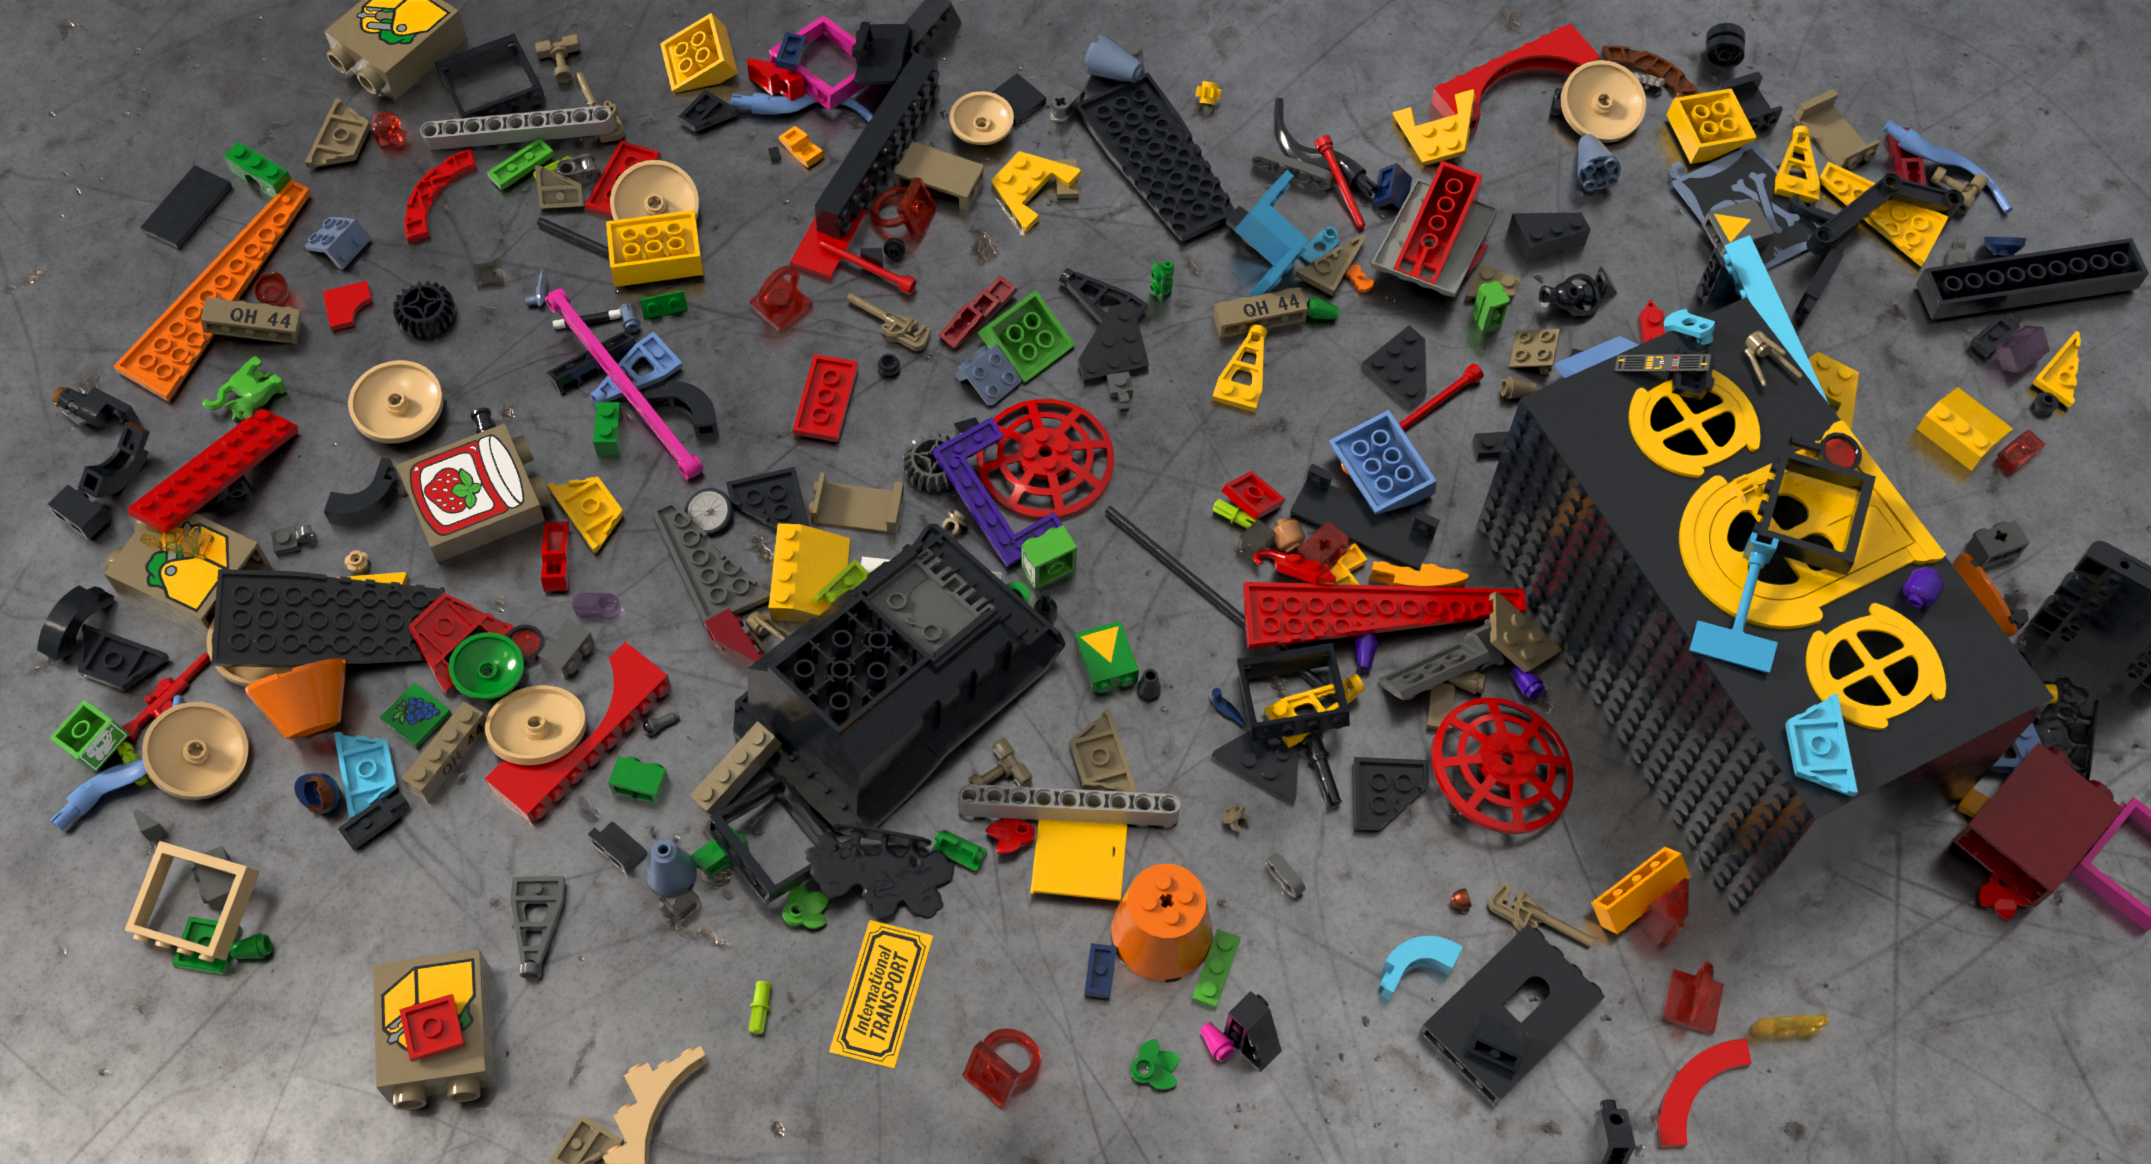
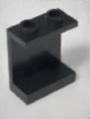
[1718,71,1783,131]

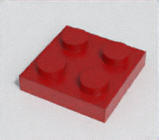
[1221,471,1285,520]
[399,994,465,1062]

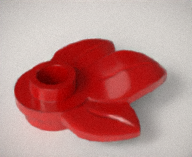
[985,818,1035,854]
[1979,874,2030,920]

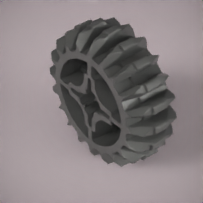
[903,433,952,493]

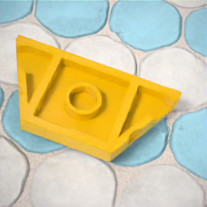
[547,477,624,554]

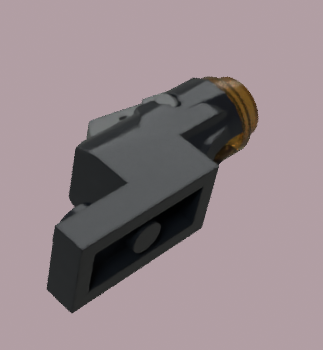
[52,387,138,428]

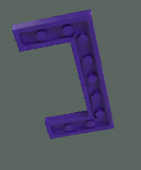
[932,417,1062,568]

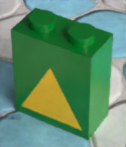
[1074,621,1139,693]

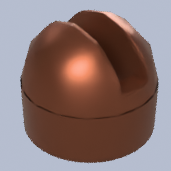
[1452,888,1472,910]

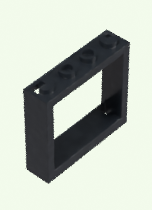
[434,33,546,119]
[1752,449,1876,575]
[1237,643,1350,742]
[706,775,840,905]

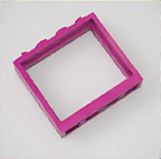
[769,15,869,111]
[2070,797,2151,932]

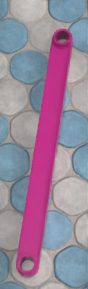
[545,288,704,480]

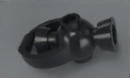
[1539,273,1602,317]

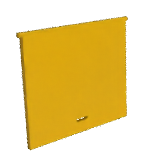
[1030,803,1127,901]

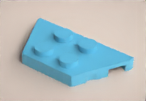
[1785,694,1858,796]
[334,732,398,819]

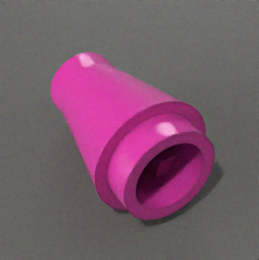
[1200,1022,1236,1062]

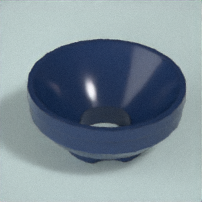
[1984,237,2026,256]

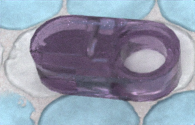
[572,593,621,619]

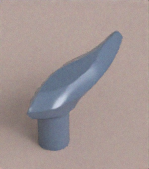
[525,268,547,306]

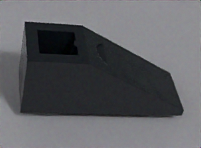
[1697,248,1736,305]

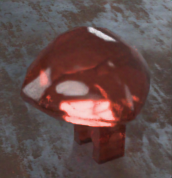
[371,112,408,148]

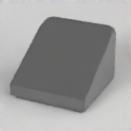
[133,809,167,841]

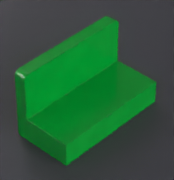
[691,827,749,879]

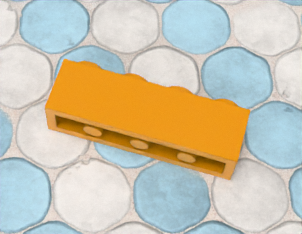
[1591,847,1691,934]

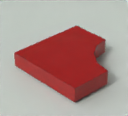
[322,280,373,331]

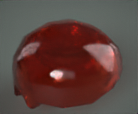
[253,271,289,306]

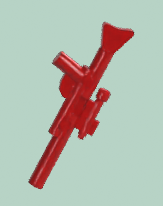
[121,652,211,741]

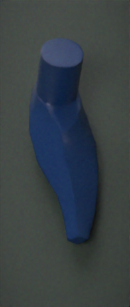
[1209,688,1245,726]

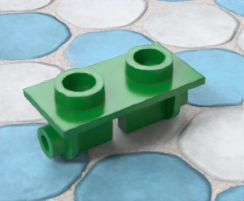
[1149,259,1174,302]
[639,290,688,319]
[932,829,988,871]

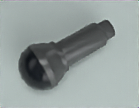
[643,712,680,735]

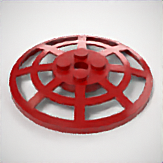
[976,399,1114,520]
[1431,697,1574,835]

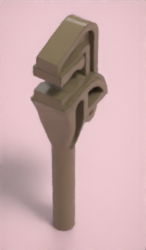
[575,72,625,143]
[847,293,931,351]
[1488,883,1595,947]

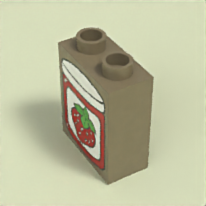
[396,423,551,563]

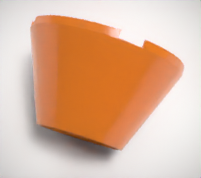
[1952,552,2018,637]
[245,658,346,740]

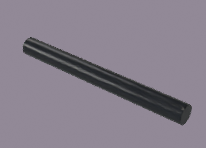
[537,217,609,257]

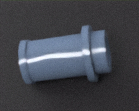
[620,303,640,333]

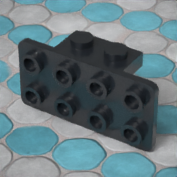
[851,22,910,85]

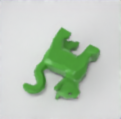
[203,356,286,421]

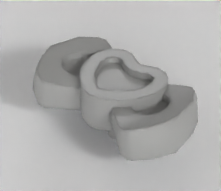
[1634,72,1665,89]

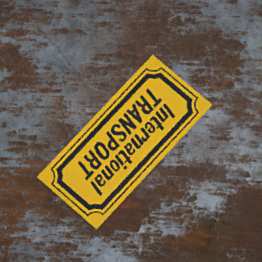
[829,920,933,1068]

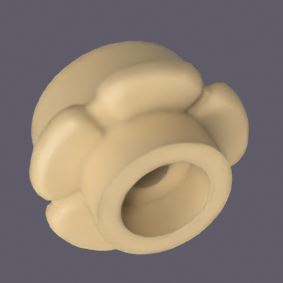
[345,550,369,573]

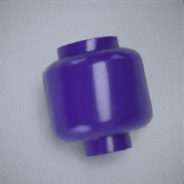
[1903,567,1944,608]

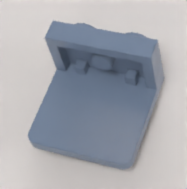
[305,217,372,269]
[954,344,1021,406]

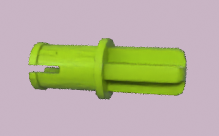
[1213,499,1259,532]
[749,981,772,1035]

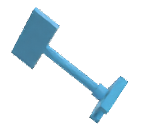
[1689,532,1779,674]

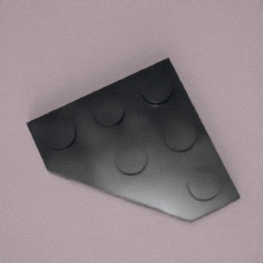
[1078,301,1149,382]
[1361,325,1427,410]
[726,467,810,529]
[1353,757,1429,830]

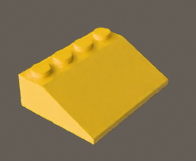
[606,210,704,287]
[769,524,850,622]

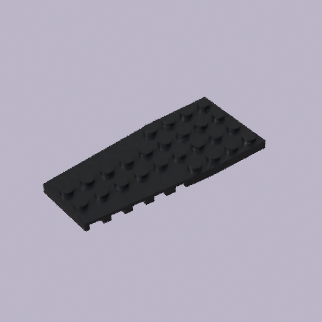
[1075,73,1235,242]
[211,569,445,668]

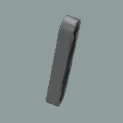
[1252,148,1334,190]

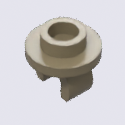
[942,510,968,535]
[1223,805,1251,832]

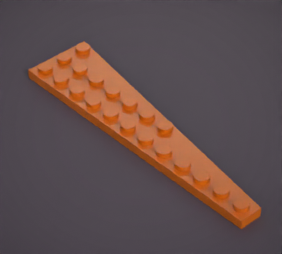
[113,179,311,402]

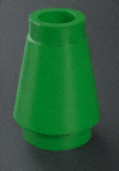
[1307,297,1340,320]
[229,933,272,959]

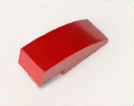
[747,58,805,101]
[541,521,570,592]

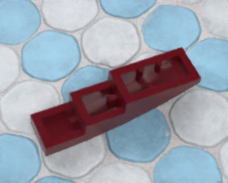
[1888,127,1927,185]
[938,275,1018,349]

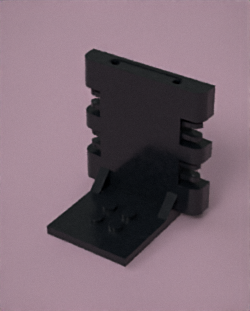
[2030,541,2151,689]

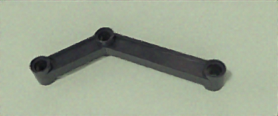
[1806,173,1965,255]

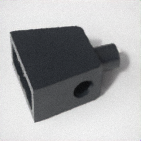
[1594,1099,1636,1164]

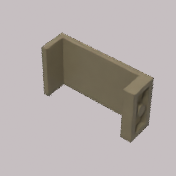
[1793,89,1880,169]
[893,141,984,210]
[809,472,904,535]

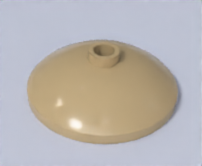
[950,91,1014,145]

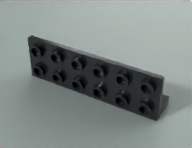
[1290,464,1440,570]

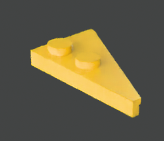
[2032,331,2081,408]

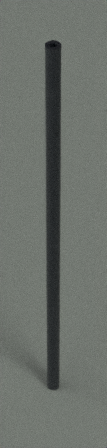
[1105,506,1336,703]

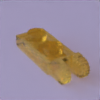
[140,524,214,560]
[1750,1014,1829,1038]

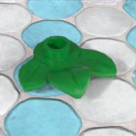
[1130,1039,1180,1090]

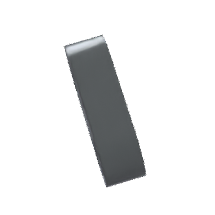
[1266,853,1306,898]

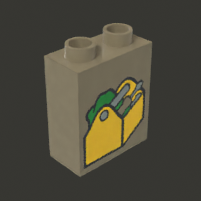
[324,0,467,101]
[104,513,271,637]
[373,949,495,1110]

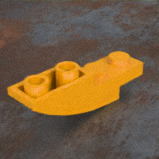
[1369,561,1469,588]

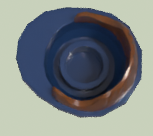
[294,773,341,814]

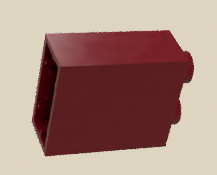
[1952,743,2123,907]

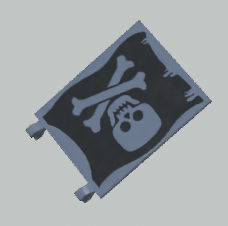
[1669,142,1820,270]

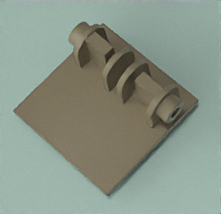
[1509,329,1560,375]

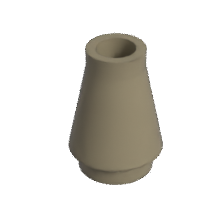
[1500,376,1536,399]
[1449,671,1486,694]

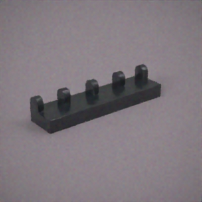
[547,330,636,394]

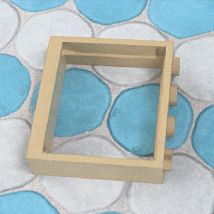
[125,841,260,962]

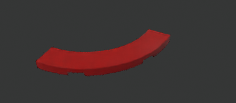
[404,149,477,243]
[1658,1038,1752,1148]

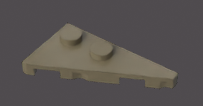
[1295,234,1367,295]

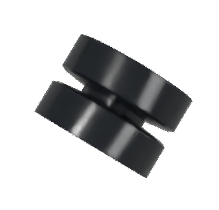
[1705,23,1745,69]

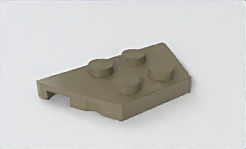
[305,98,371,168]
[1489,591,1562,672]
[1069,708,1138,792]

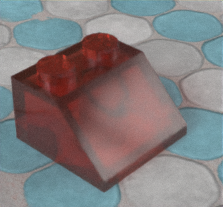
[1636,877,1689,947]

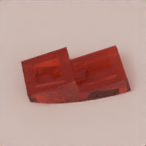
[1997,429,2046,471]

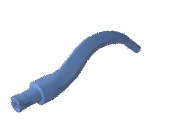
[731,92,873,122]
[1882,119,2013,214]
[50,695,184,831]

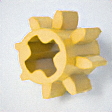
[1196,81,1222,104]

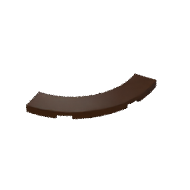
[1602,46,1700,98]

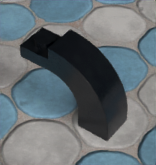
[644,381,719,437]
[78,421,150,498]
[324,457,398,525]
[37,585,114,661]

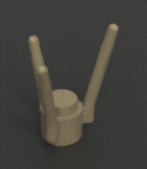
[1744,331,1803,387]
[746,611,792,655]

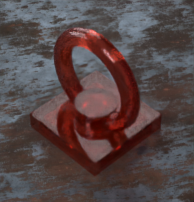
[870,177,937,240]
[749,265,813,332]
[1662,961,1724,1034]
[962,1028,1041,1108]

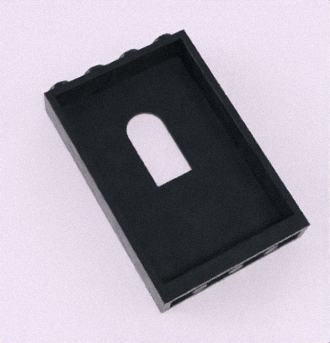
[1420,924,1605,1107]

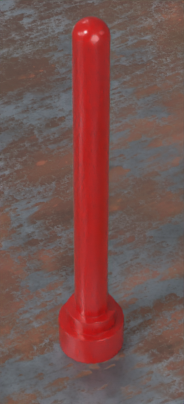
[1314,135,1365,229]
[820,240,917,295]
[1398,363,1484,431]

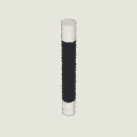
[553,309,622,330]

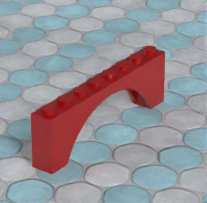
[1431,23,1600,132]
[484,641,671,824]

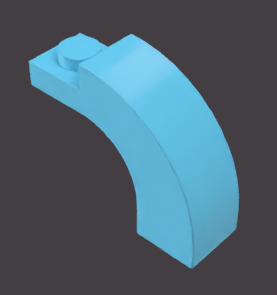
[1380,936,1463,1000]

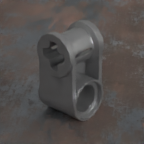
[1050,82,1085,123]
[556,153,601,184]

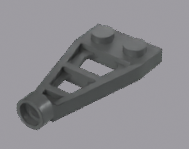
[510,876,565,979]

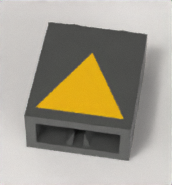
[1702,199,1774,259]

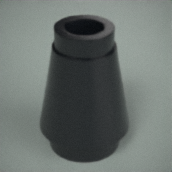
[1137,669,1161,699]

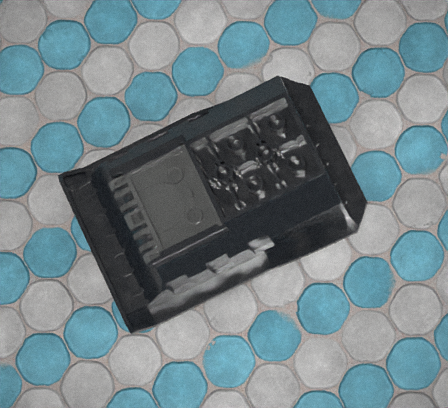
[733,524,1066,832]

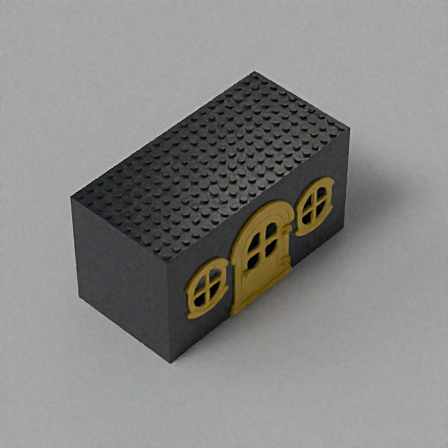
[1478,297,2054,915]

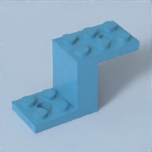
[1234,170,1309,297]

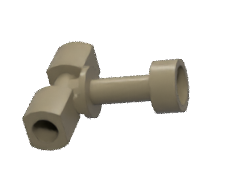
[535,34,581,83]
[1930,166,1989,214]
[968,738,1033,787]

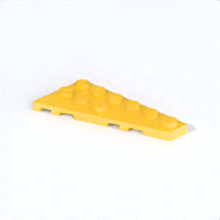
[1819,162,1948,267]

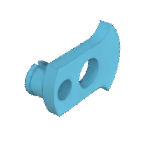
[1300,226,1340,265]
[1664,309,1715,344]

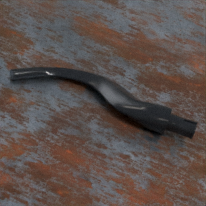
[1275,98,1379,197]

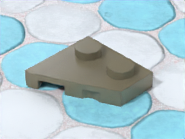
[535,165,584,209]
[1464,264,1521,301]
[550,1114,625,1164]

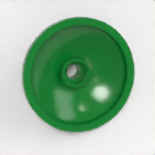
[449,632,524,700]

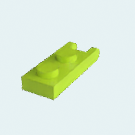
[813,559,869,605]

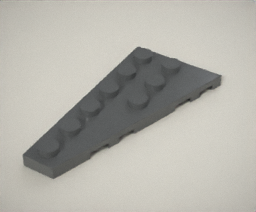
[651,500,770,625]

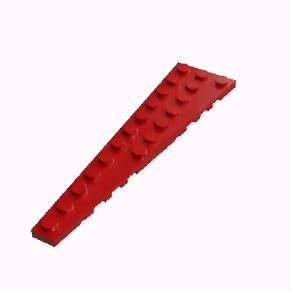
[1243,582,1527,649]

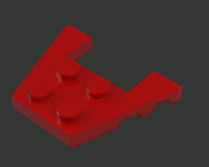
[408,593,513,693]

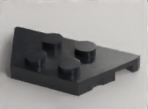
[78,624,169,691]
[1212,731,1299,804]

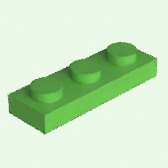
[487,138,554,190]
[1191,929,1241,1010]

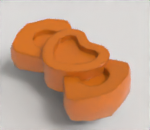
[1345,264,1374,293]

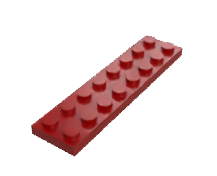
[127,408,298,534]

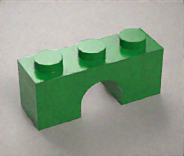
[224,141,291,198]

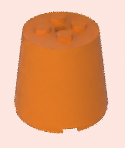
[1111,864,1213,981]

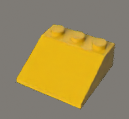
[660,13,738,93]
[1666,88,1757,164]
[1917,387,2013,471]

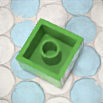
[1021,525,1077,589]
[49,700,130,773]

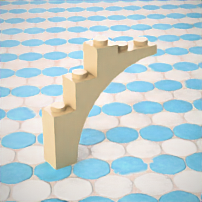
[603,1046,708,1164]

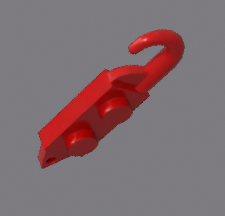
[1639,300,1667,343]
[1253,549,1336,584]

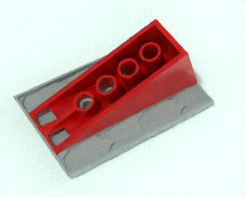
[1371,160,1498,297]

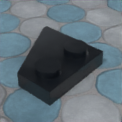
[678,90,738,132]

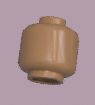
[1271,517,1306,554]

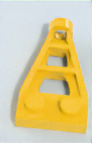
[1774,126,1820,204]
[1212,324,1267,412]
[1264,674,1365,748]

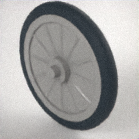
[684,488,733,535]

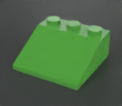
[977,290,1075,383]

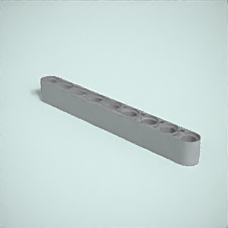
[420,106,616,150]
[958,784,1181,826]

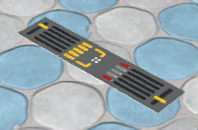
[1615,354,1711,371]

